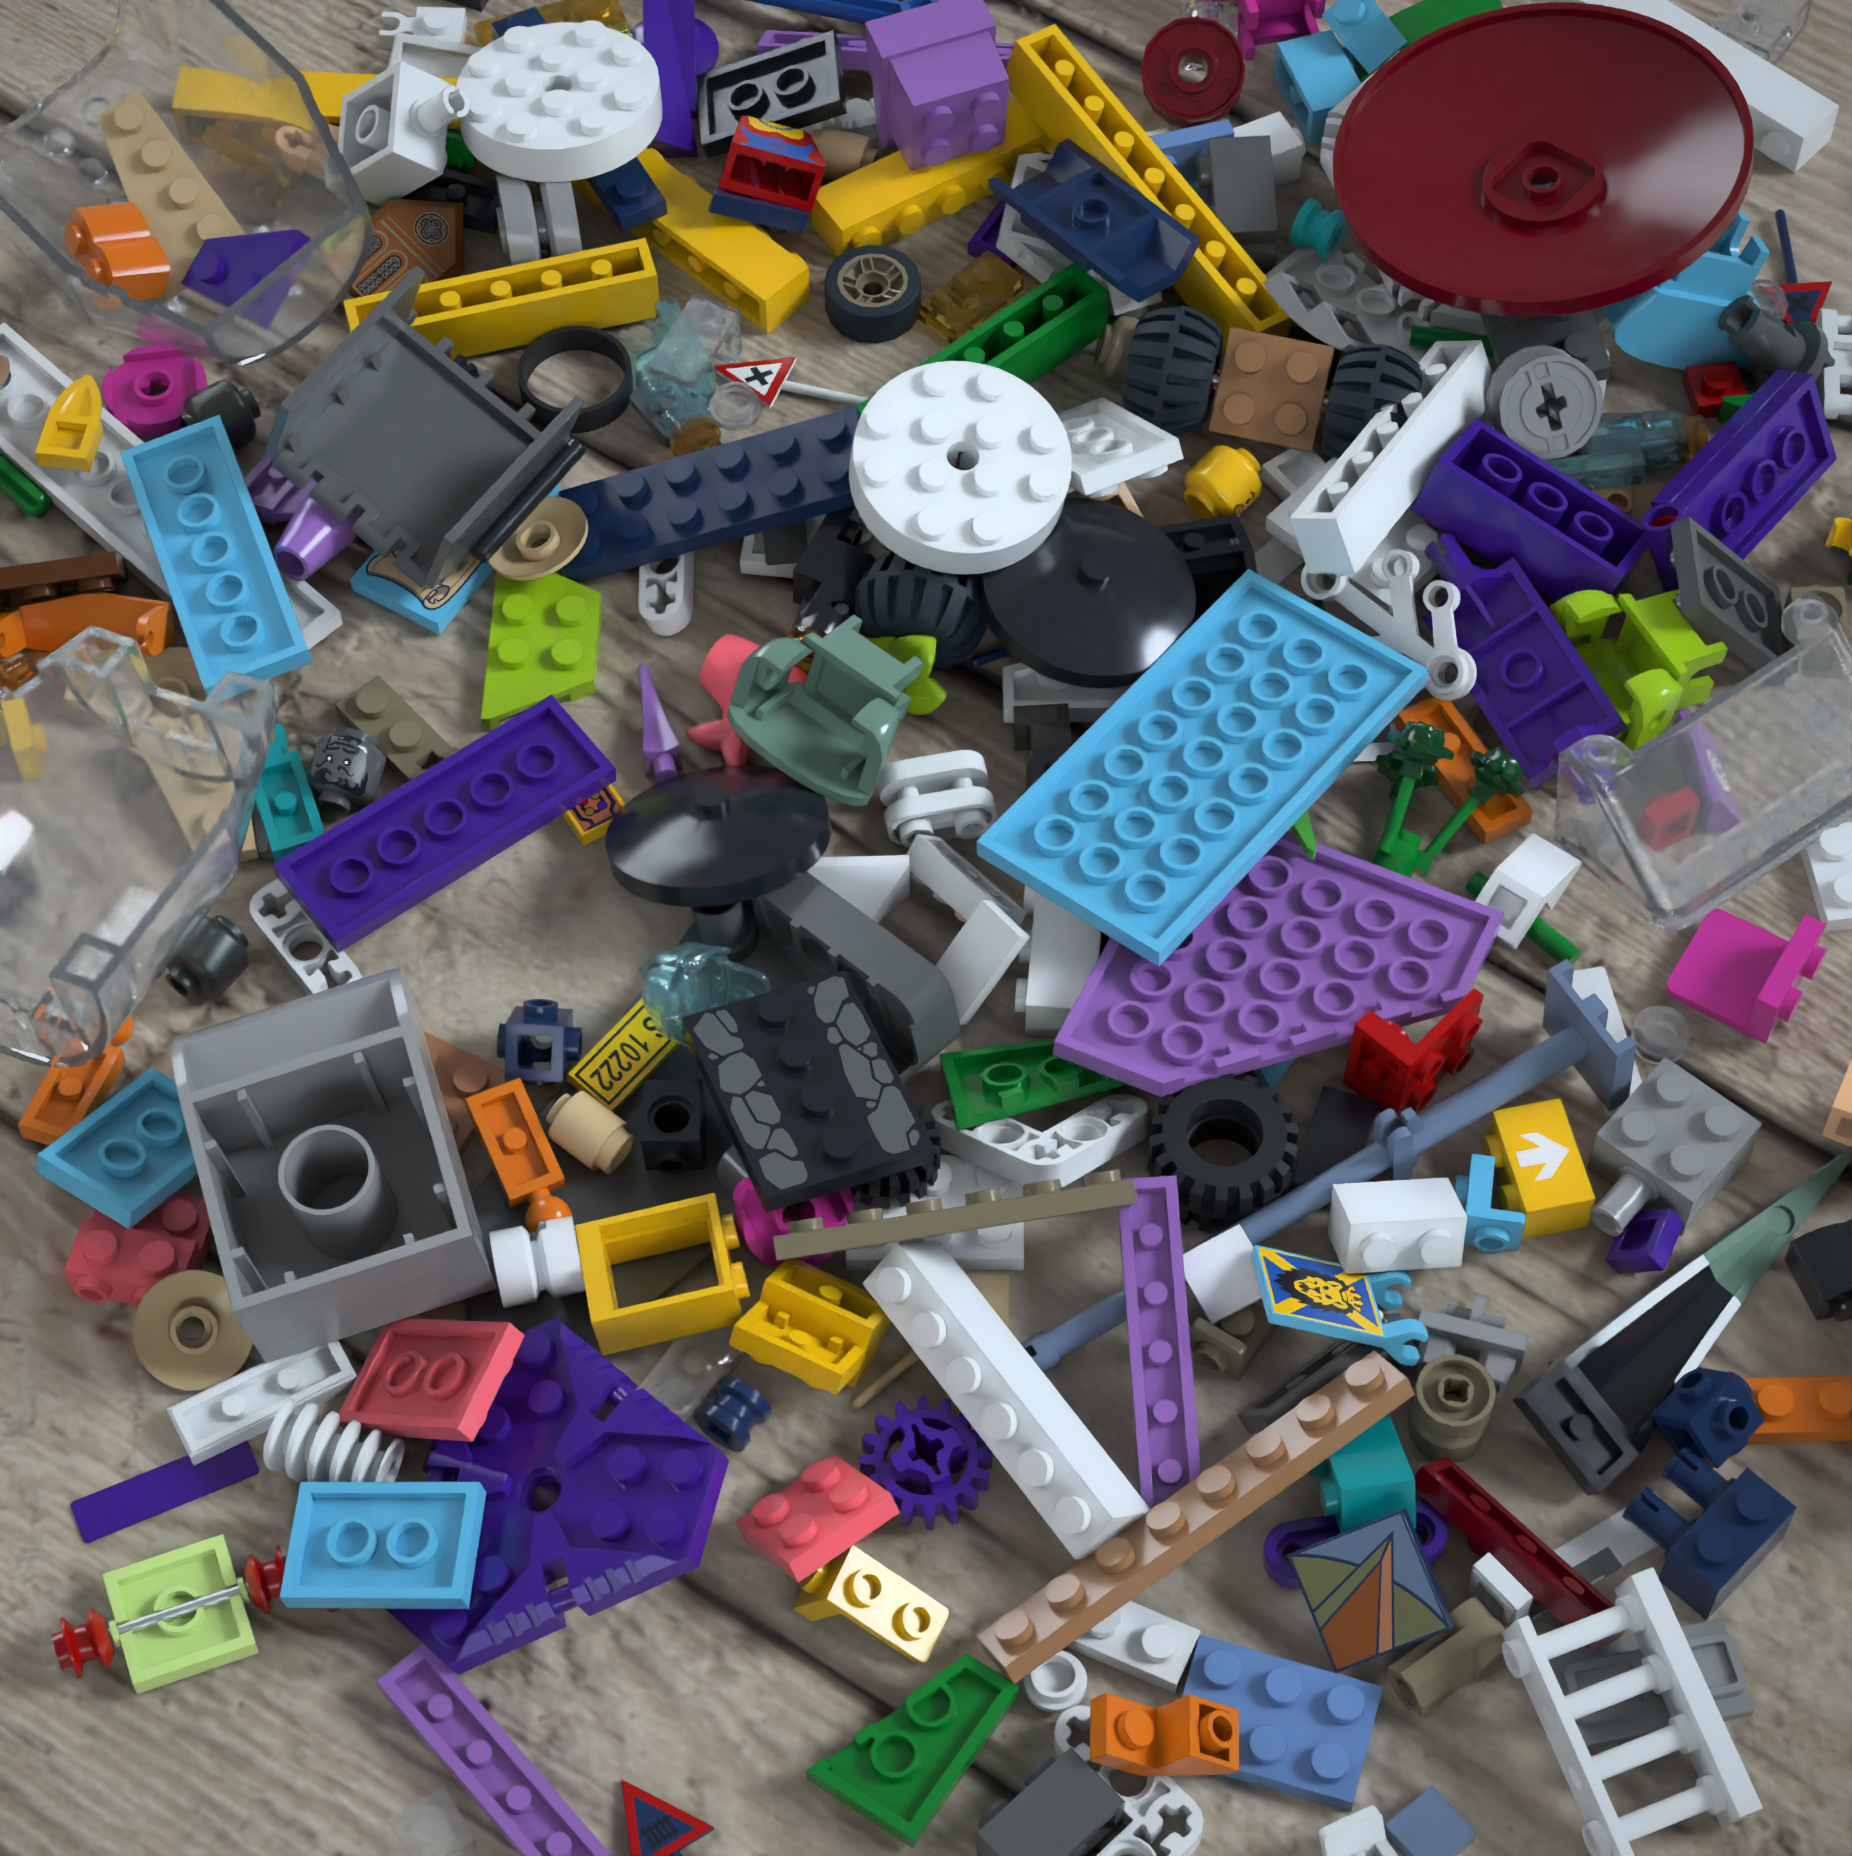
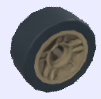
[824,245,921,343]

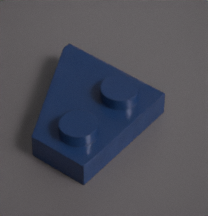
[708,188,808,234]

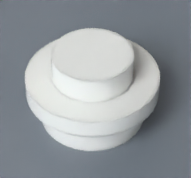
[1024,1651,1087,1713]

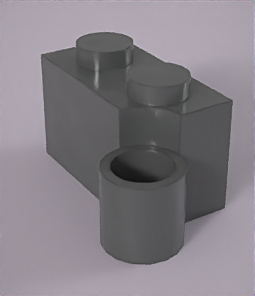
[1197,135,1278,271]

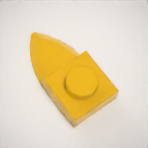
[35,374,104,472]

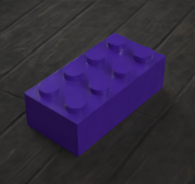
[1411,418,1649,602]

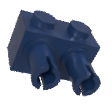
[1622,1446,1797,1620]

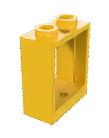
[575,1193,750,1356]

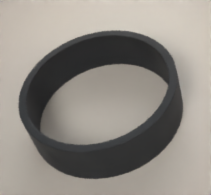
[518,326,633,433]

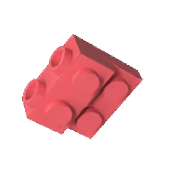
[63,1193,213,1308]

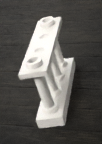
[1502,1567,1763,1856]

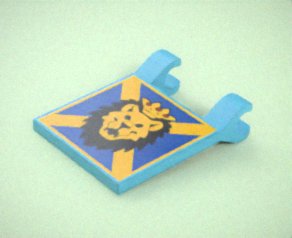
[1251,1245,1429,1366]

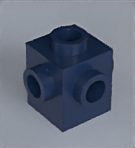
[497,999,582,1086]
[1650,1367,1765,1469]

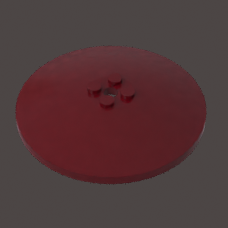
[1333,2,1754,317]

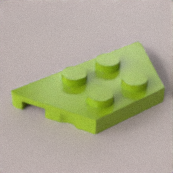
[481,573,603,732]

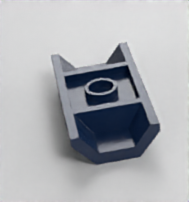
[988,139,1199,303]

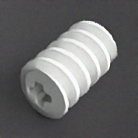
[263,1398,405,1482]

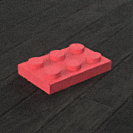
[339,1318,525,1442]

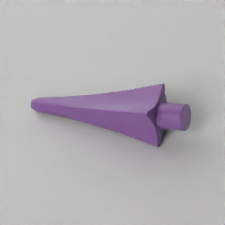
[637,664,684,783]

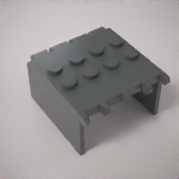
[265,266,585,589]

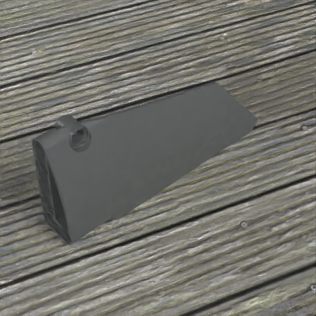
[466,872,961,1352]

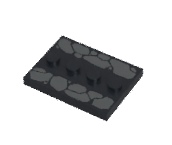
[681,970,935,1213]

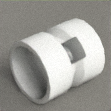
[489,1215,586,1308]

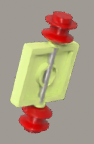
[51,1534,287,1694]

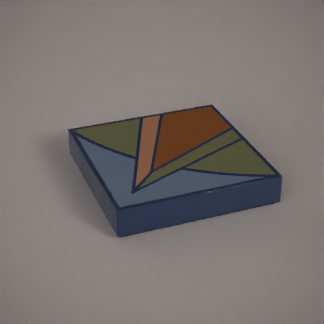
[1287,1507,1455,1673]

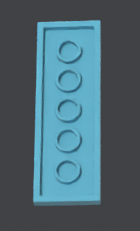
[120,415,313,702]

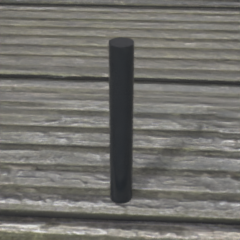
[470,438,586,563]

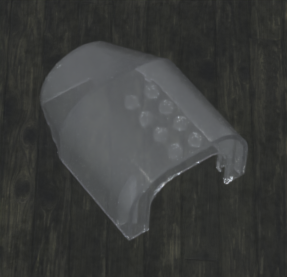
[0,0,373,365]

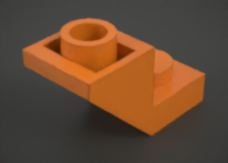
[1090,1693,1239,1776]

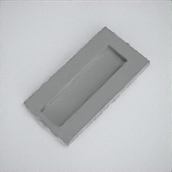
[1548,1618,1754,1750]

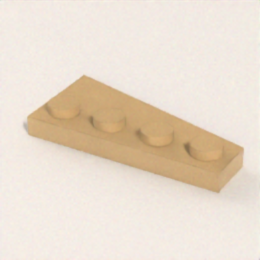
[96,89,246,301]

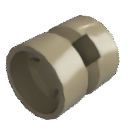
[1407,1354,1496,1462]

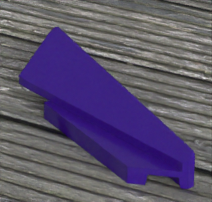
[643,0,698,158]

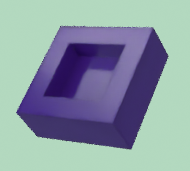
[1605,1208,1684,1274]

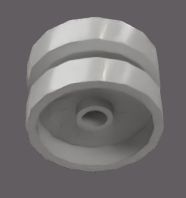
[495,174,582,266]

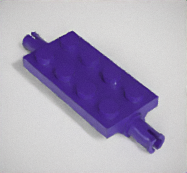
[1422,533,1627,802]

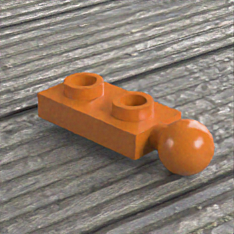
[18,1002,134,1145]
[465,1078,572,1233]

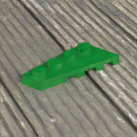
[940,1038,1128,1131]

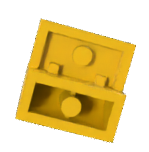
[729,1258,891,1395]

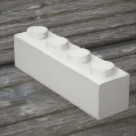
[906,834,1027,926]

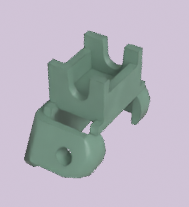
[726,615,923,807]

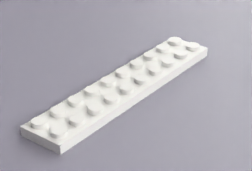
[0,322,343,686]

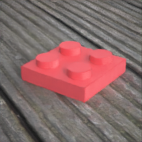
[735,1454,900,1583]

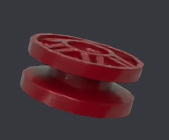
[1141,16,1245,128]

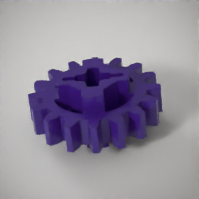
[859,1396,993,1530]

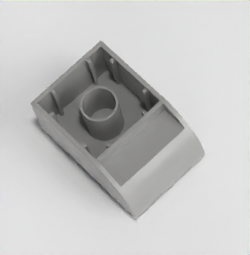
[171,966,498,1363]

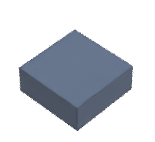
[1384,1786,1476,1856]

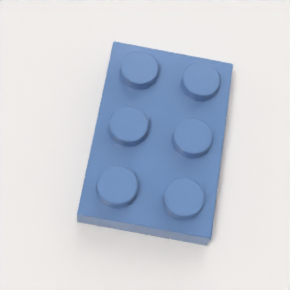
[1182,1635,1383,1812]

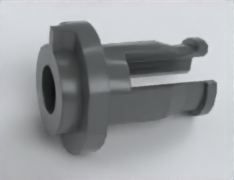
[1718,295,1835,389]

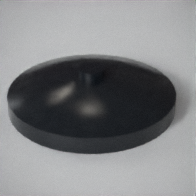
[978,497,1196,688]
[605,765,831,907]

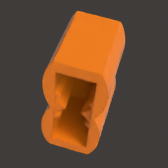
[64,202,170,304]

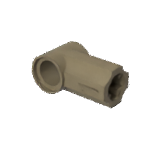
[1387,1596,1506,1716]

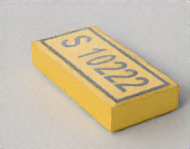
[567,995,685,1113]

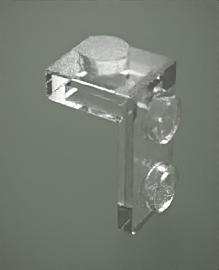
[648,294,742,388]

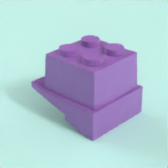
[865,0,1009,171]

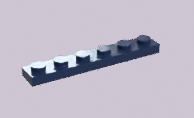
[491,6,667,233]

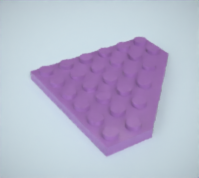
[1053,832,1504,1097]

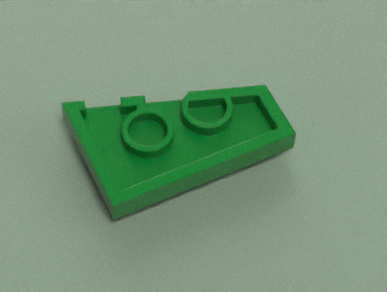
[806,1653,1019,1848]

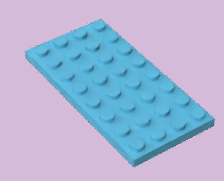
[976,569,1428,967]

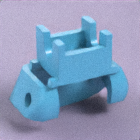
[1602,210,1770,370]

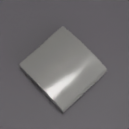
[1263,271,1374,352]

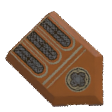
[320,198,464,298]

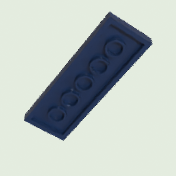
[559,406,861,583]

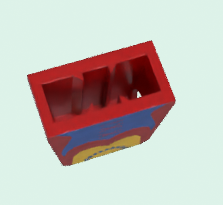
[718,116,826,212]

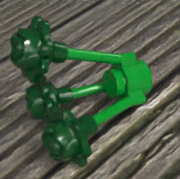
[1369,721,1524,878]

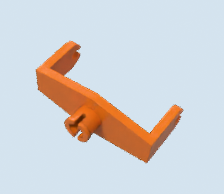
[0,591,177,659]

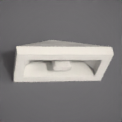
[807,855,910,923]

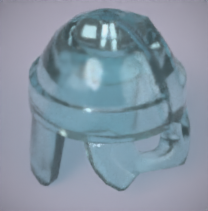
[639,942,771,1046]

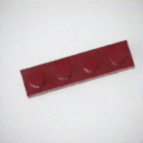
[1414,1456,1625,1652]

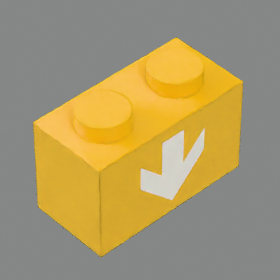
[1481,1098,1595,1240]

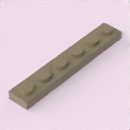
[773,1169,1139,1261]

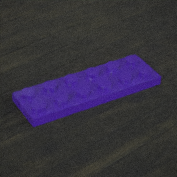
[273,694,617,953]

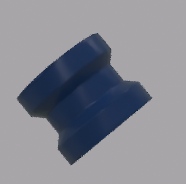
[694,1375,772,1452]

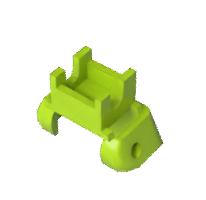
[1550,589,1728,769]

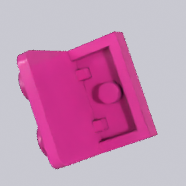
[1665,909,1827,1044]

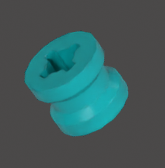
[1289,198,1347,261]

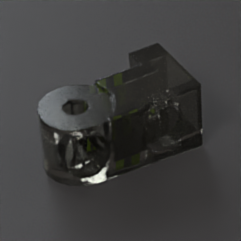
[1012,703,1072,792]

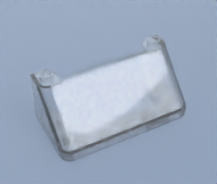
[1554,591,1852,931]

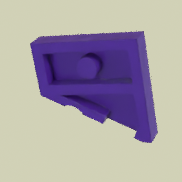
[181,229,312,326]

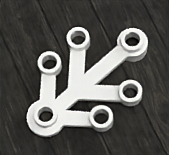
[1301,549,1477,701]

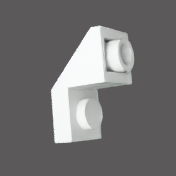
[1474,833,1582,949]

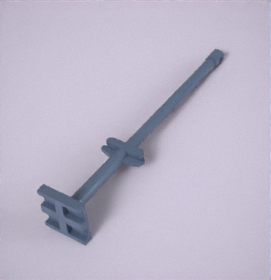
[1021,959,1636,1372]

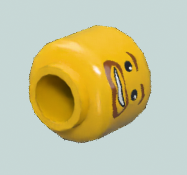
[1183,445,1262,520]

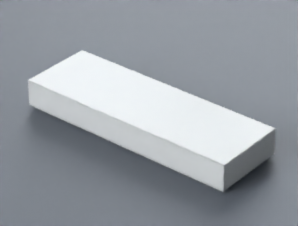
[166,1340,357,1466]

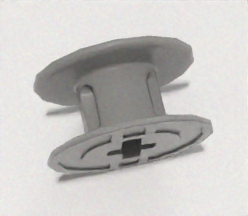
[1486,345,1603,460]

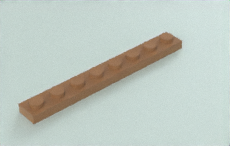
[976,1350,1415,1684]

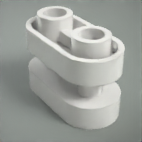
[877,750,997,848]

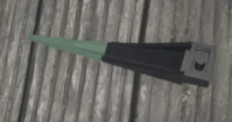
[1513,1154,1851,1496]

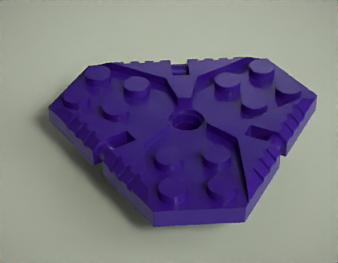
[385,1318,729,1675]

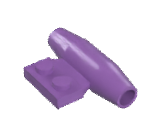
[244,454,359,581]

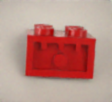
[1343,988,1484,1118]

